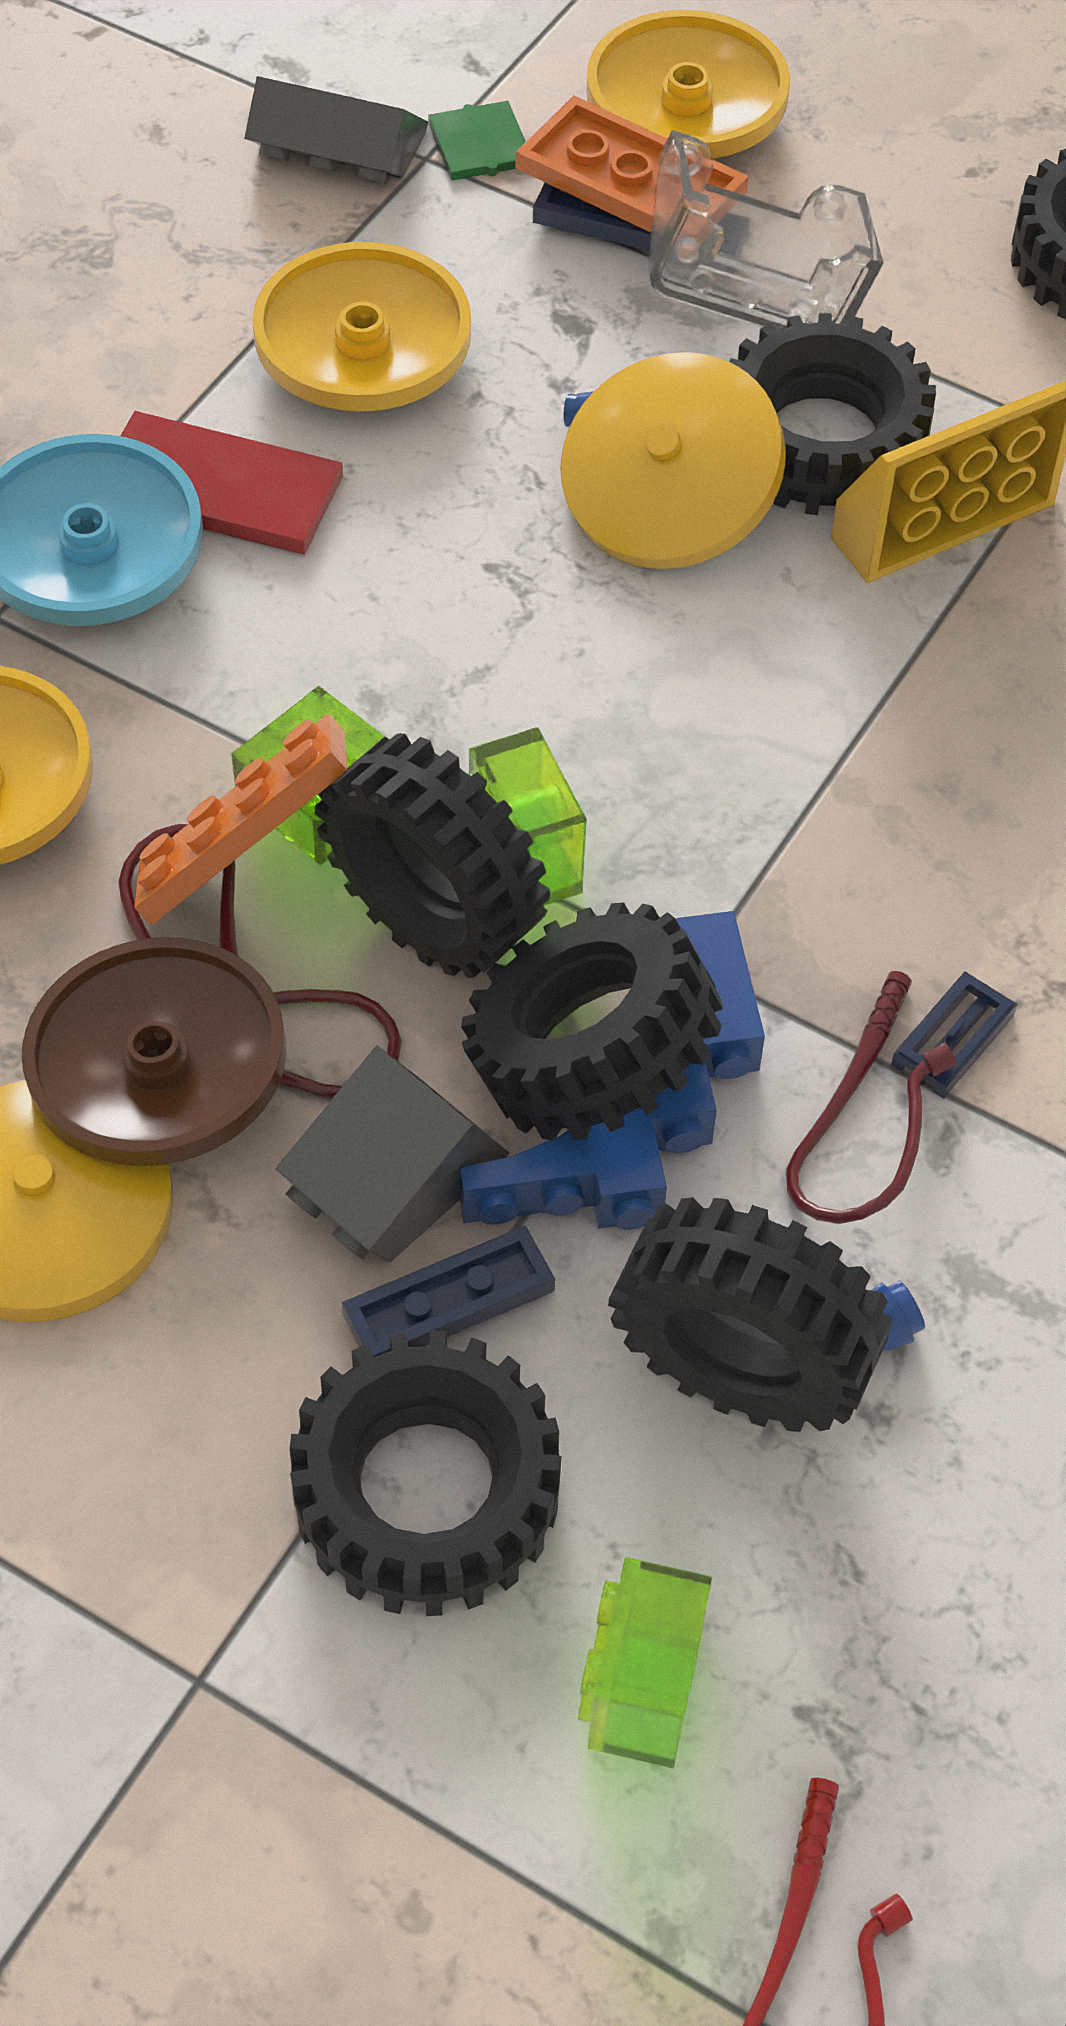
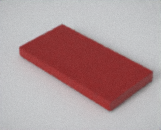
[121,410,343,555]

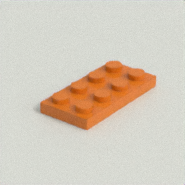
[515,95,749,251]
[134,713,348,926]

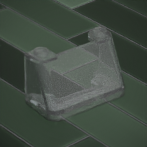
[648,130,884,331]

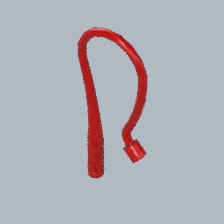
[742,1778,913,2026]

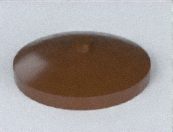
[22,937,286,1166]

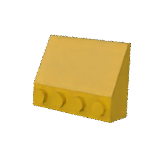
[831,380,1066,583]

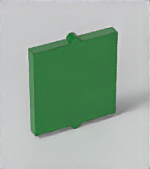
[428,100,526,180]

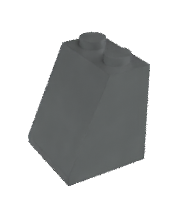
[275,1045,510,1262]

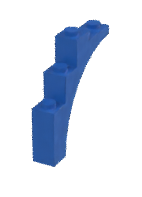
[460,911,765,1230]

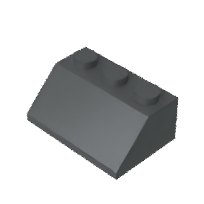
[244,76,428,184]

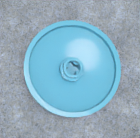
[0,434,203,626]

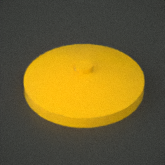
[586,10,790,159]
[253,242,471,411]
[560,353,786,569]
[0,666,93,865]
[0,1080,173,1322]

